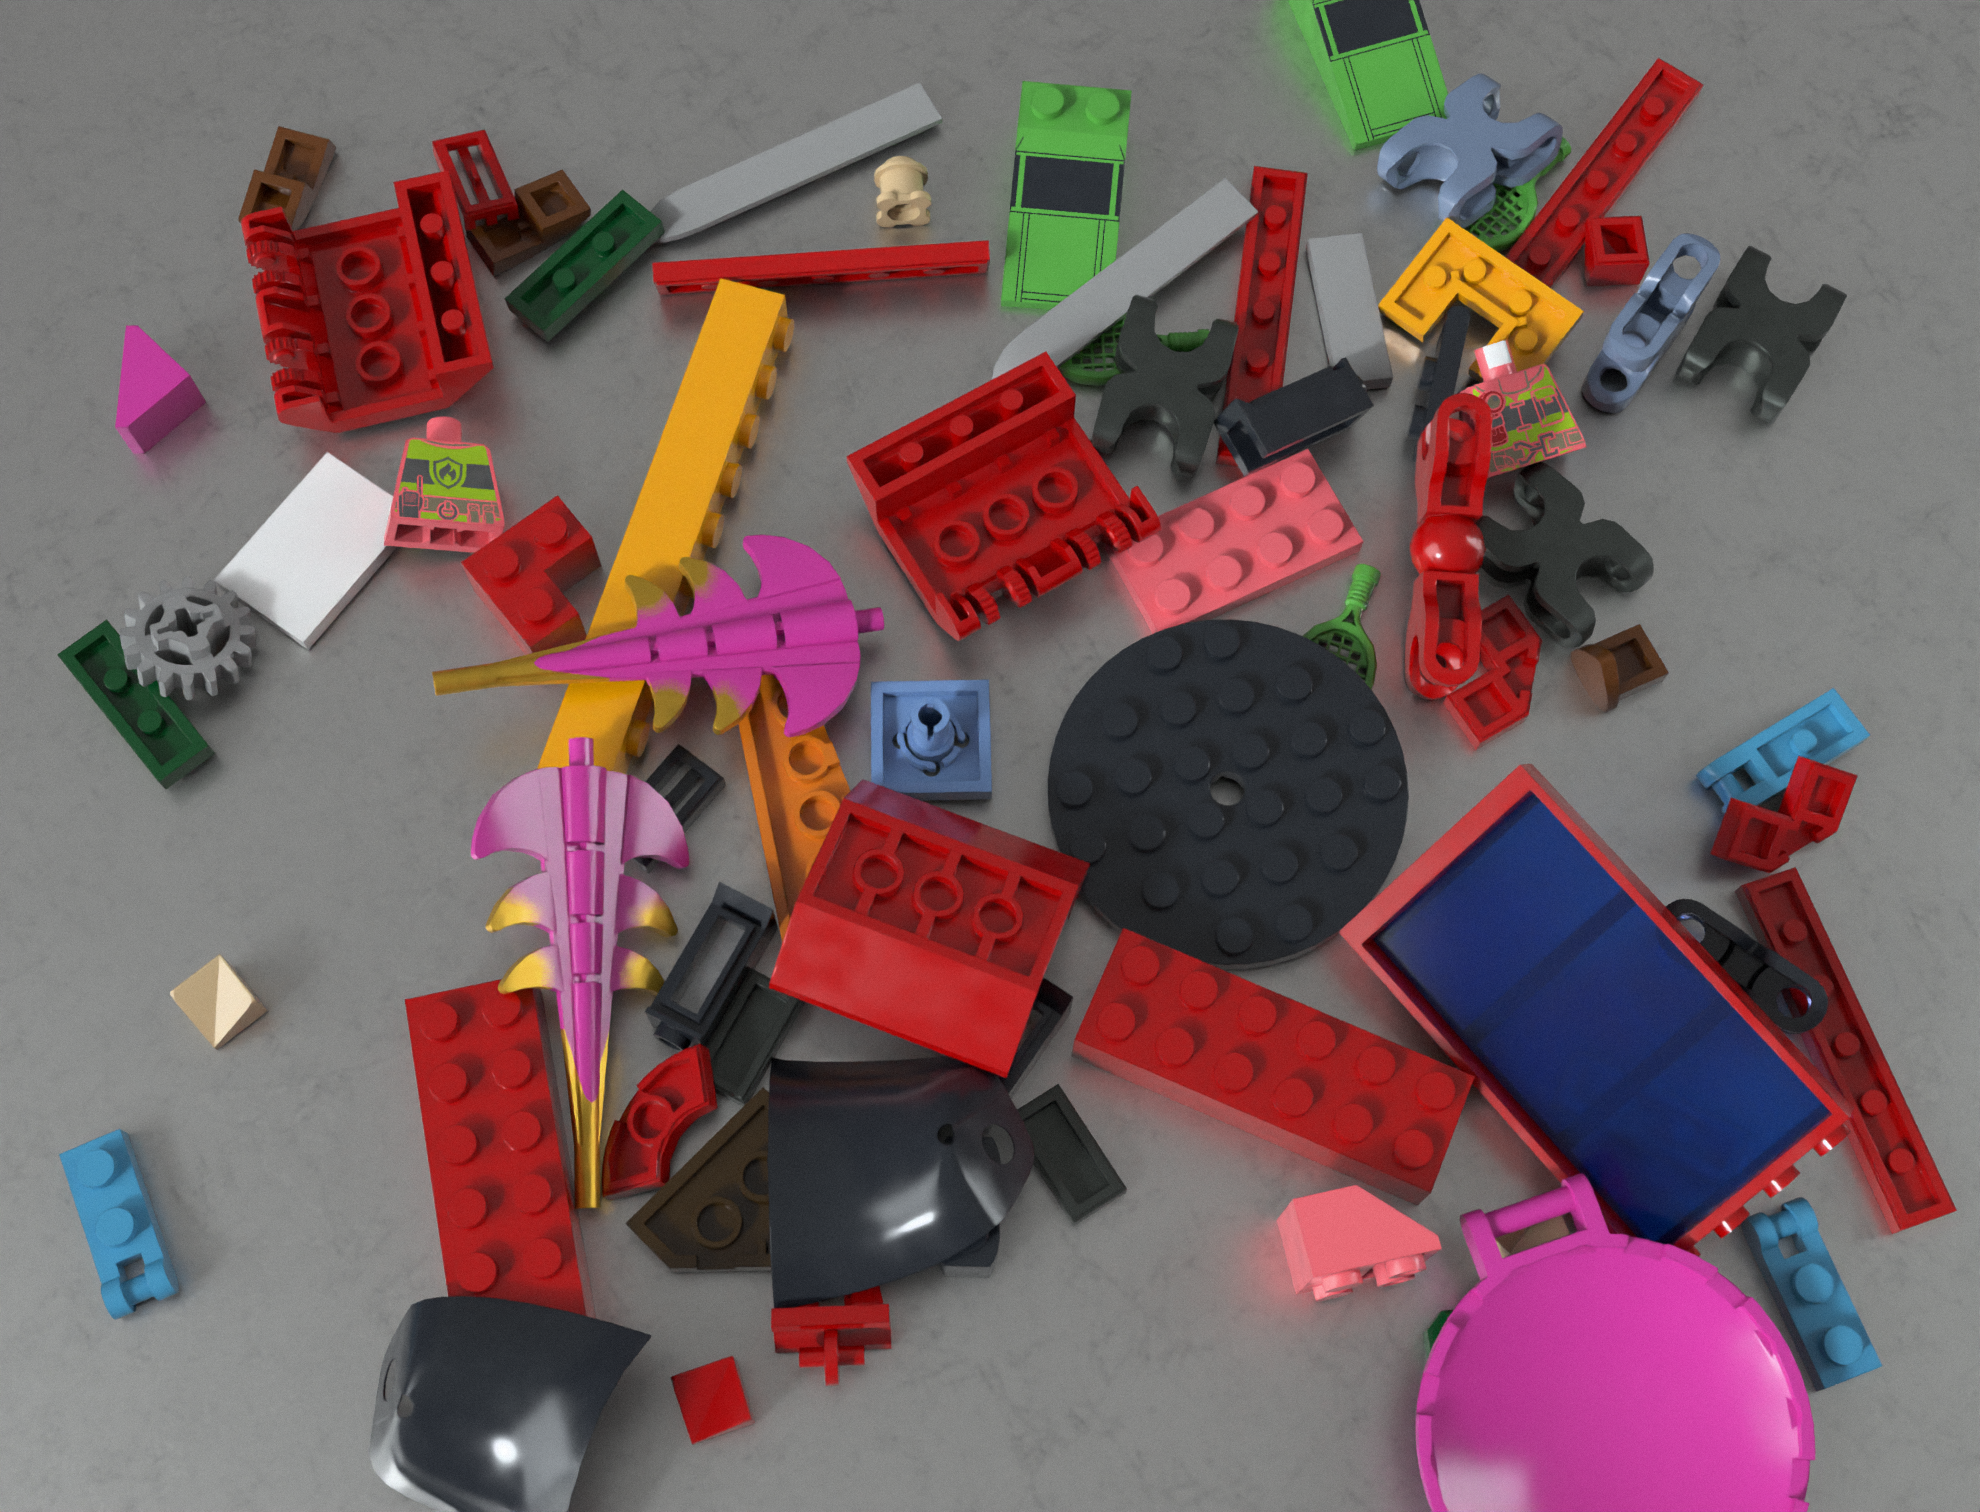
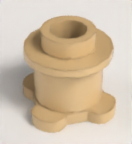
[874,156,931,228]

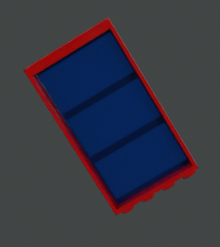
[1339,764,1854,1257]

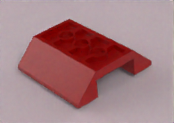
[769,779,1090,1078]

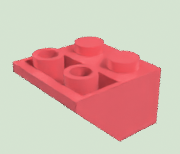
[1277,1185,1442,1301]

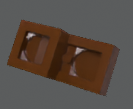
[238,126,336,231]
[466,169,591,277]

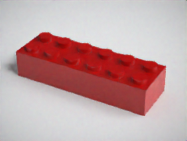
[1071,928,1475,1206]
[405,979,596,1318]

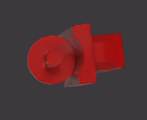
[771,1286,892,1386]

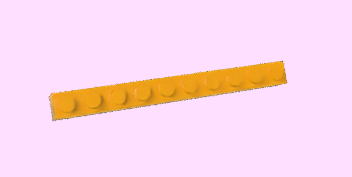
[537,278,794,774]

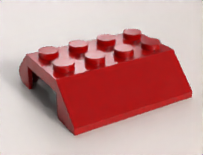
[241,170,494,433]
[846,351,1161,641]

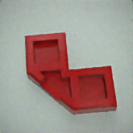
[1443,594,1542,750]
[1710,756,1858,873]

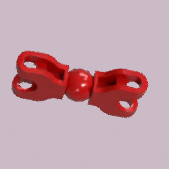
[1404,393,1493,701]

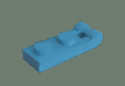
[1696,688,1870,815]
[59,1129,179,1320]
[1741,1197,1882,1391]

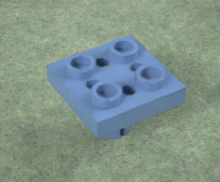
[871,680,992,801]

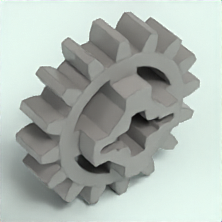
[120,577,256,700]

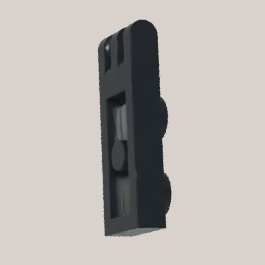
[1406,305,1470,462]

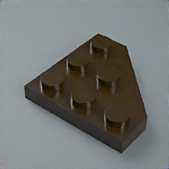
[625,1087,771,1272]

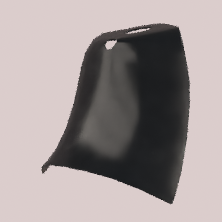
[767,1056,1034,1308]
[369,1296,651,1512]

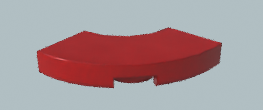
[601,1044,718,1201]

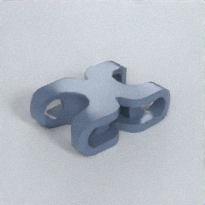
[1377,73,1563,229]
[1582,233,1721,413]

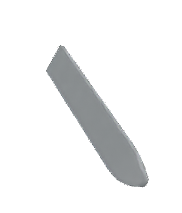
[650,82,942,244]
[992,177,1258,379]

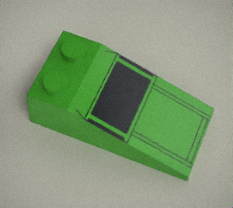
[1287,0,1448,151]
[1001,81,1132,310]

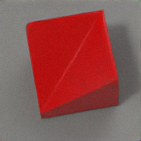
[1585,216,1650,287]
[670,1355,755,1445]

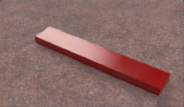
[1505,58,1704,289]
[1216,166,1308,469]
[652,240,990,295]
[1735,867,1957,1234]

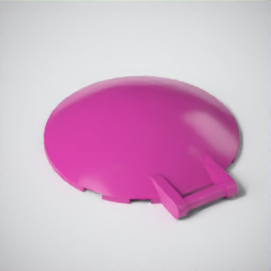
[1415,1173,1816,1512]

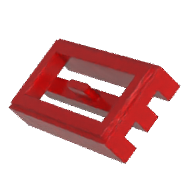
[432,129,519,231]

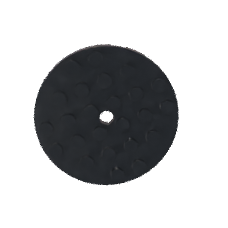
[1048,619,1409,970]

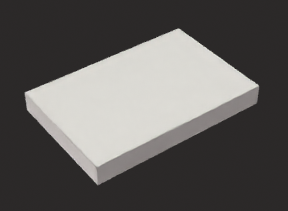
[214,452,397,650]

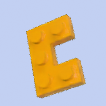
[1378,217,1584,383]

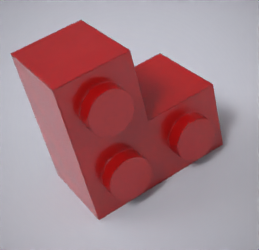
[461,495,602,655]

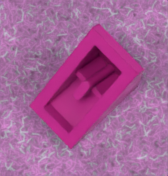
[115,325,206,454]

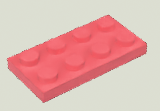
[1105,449,1364,634]

